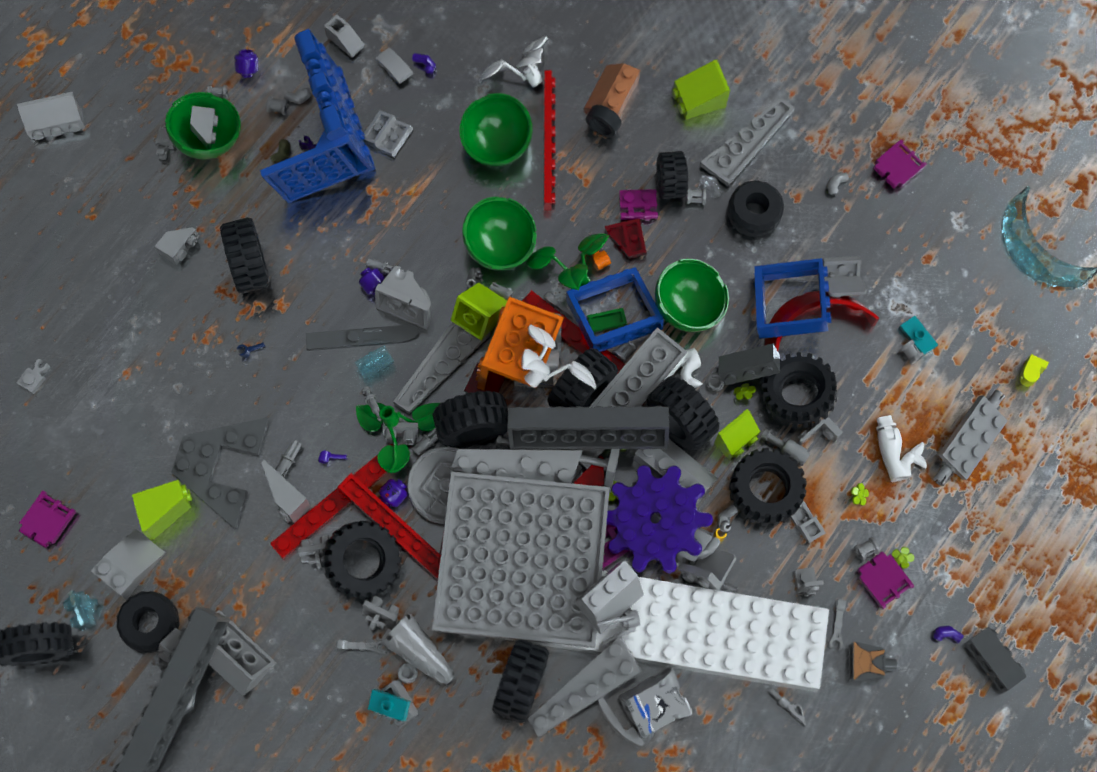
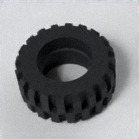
[220,217,270,294]
[547,348,618,407]
[647,376,720,451]
[433,391,508,447]
[729,448,807,526]
[322,521,402,598]
[492,639,550,723]

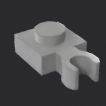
[16,359,50,395]

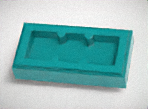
[899,316,938,355]
[368,689,411,721]

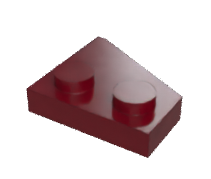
[605,218,647,259]

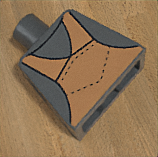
[849,641,897,683]

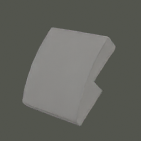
[363,110,413,158]

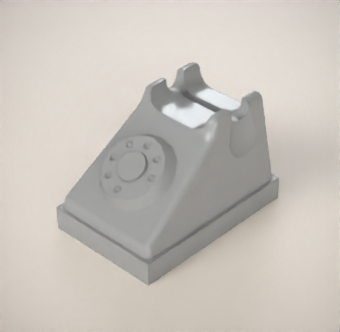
[375,265,431,330]

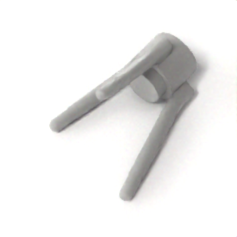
[596,610,640,646]

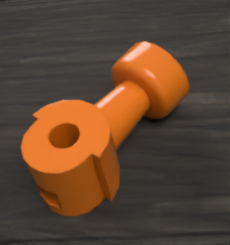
[592,250,611,271]

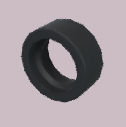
[585,105,622,138]

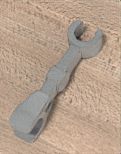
[543,292,579,327]
[828,599,846,650]
[336,640,387,655]

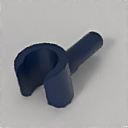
[237,342,265,358]

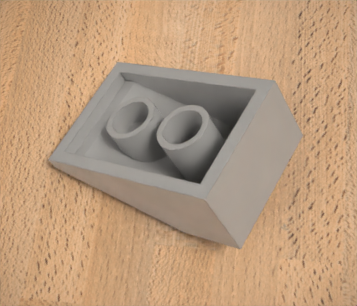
[261,460,311,524]
[91,529,166,600]

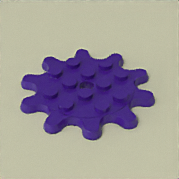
[606,465,713,573]

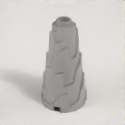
[381,613,455,686]

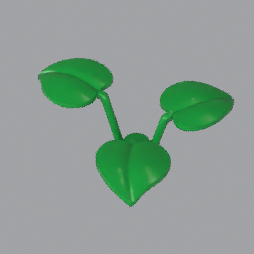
[526,234,609,290]
[356,403,440,473]

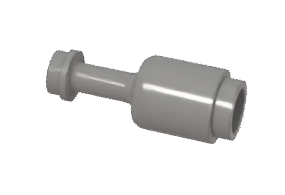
[760,429,810,467]

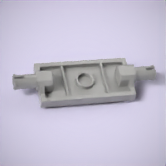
[933,390,1008,486]

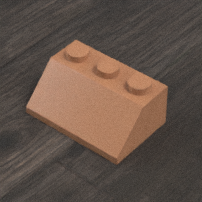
[584,63,640,117]

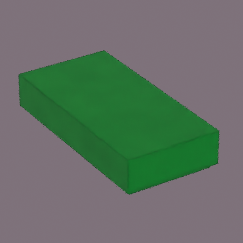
[586,308,628,334]

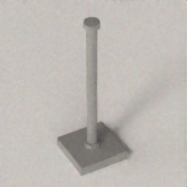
[496,435,620,492]

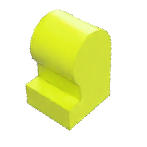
[1019,354,1049,387]

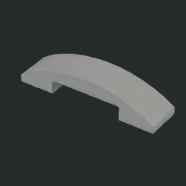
[597,693,645,748]

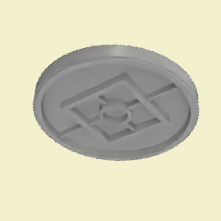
[407,446,465,524]

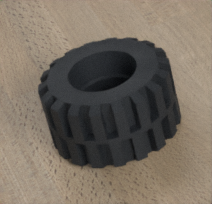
[656,151,688,199]

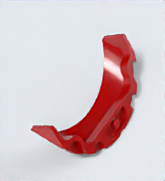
[764,291,879,351]

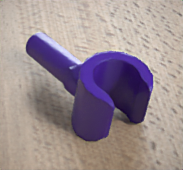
[318,451,347,464]

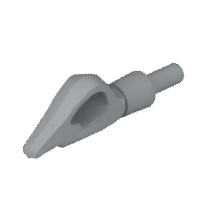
[769,689,806,726]

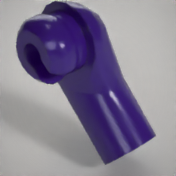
[412,53,436,74]
[933,625,964,644]

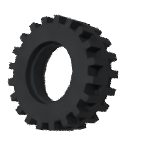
[762,352,837,428]
[0,622,74,666]

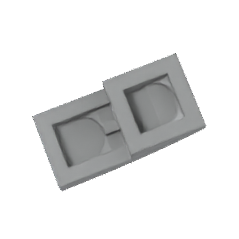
[375,48,413,84]
[790,501,826,543]

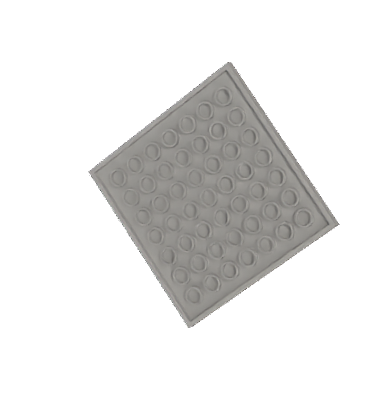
[432,472,610,648]

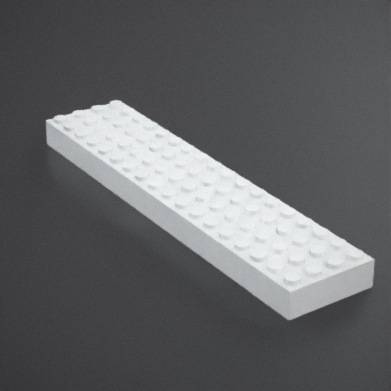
[501,571,829,692]

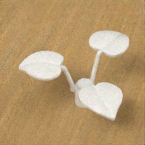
[479,35,547,87]
[522,325,596,390]

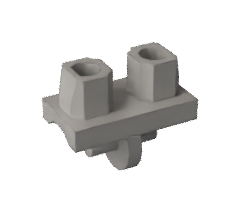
[383,414,419,445]
[298,535,330,568]
[361,596,399,631]

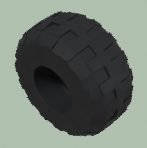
[727,180,784,237]
[116,591,180,653]

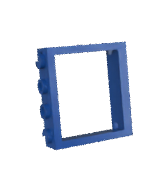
[754,258,832,339]
[566,267,664,352]

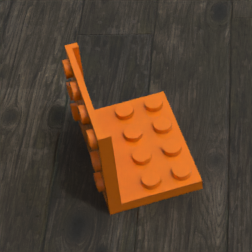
[475,297,564,390]

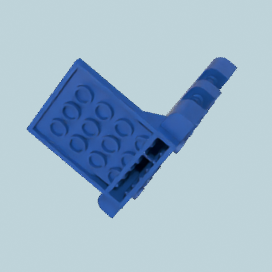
[260,29,376,203]

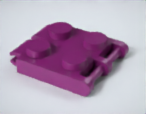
[873,139,927,189]
[19,491,76,548]
[857,551,914,609]

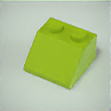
[714,409,760,461]

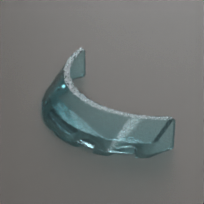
[1002,186,1097,288]

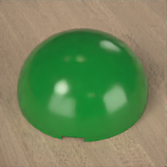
[165,92,241,160]
[459,93,533,167]
[462,196,537,271]
[655,259,729,332]

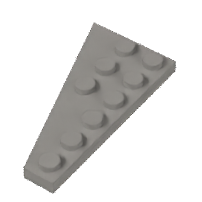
[451,449,583,483]

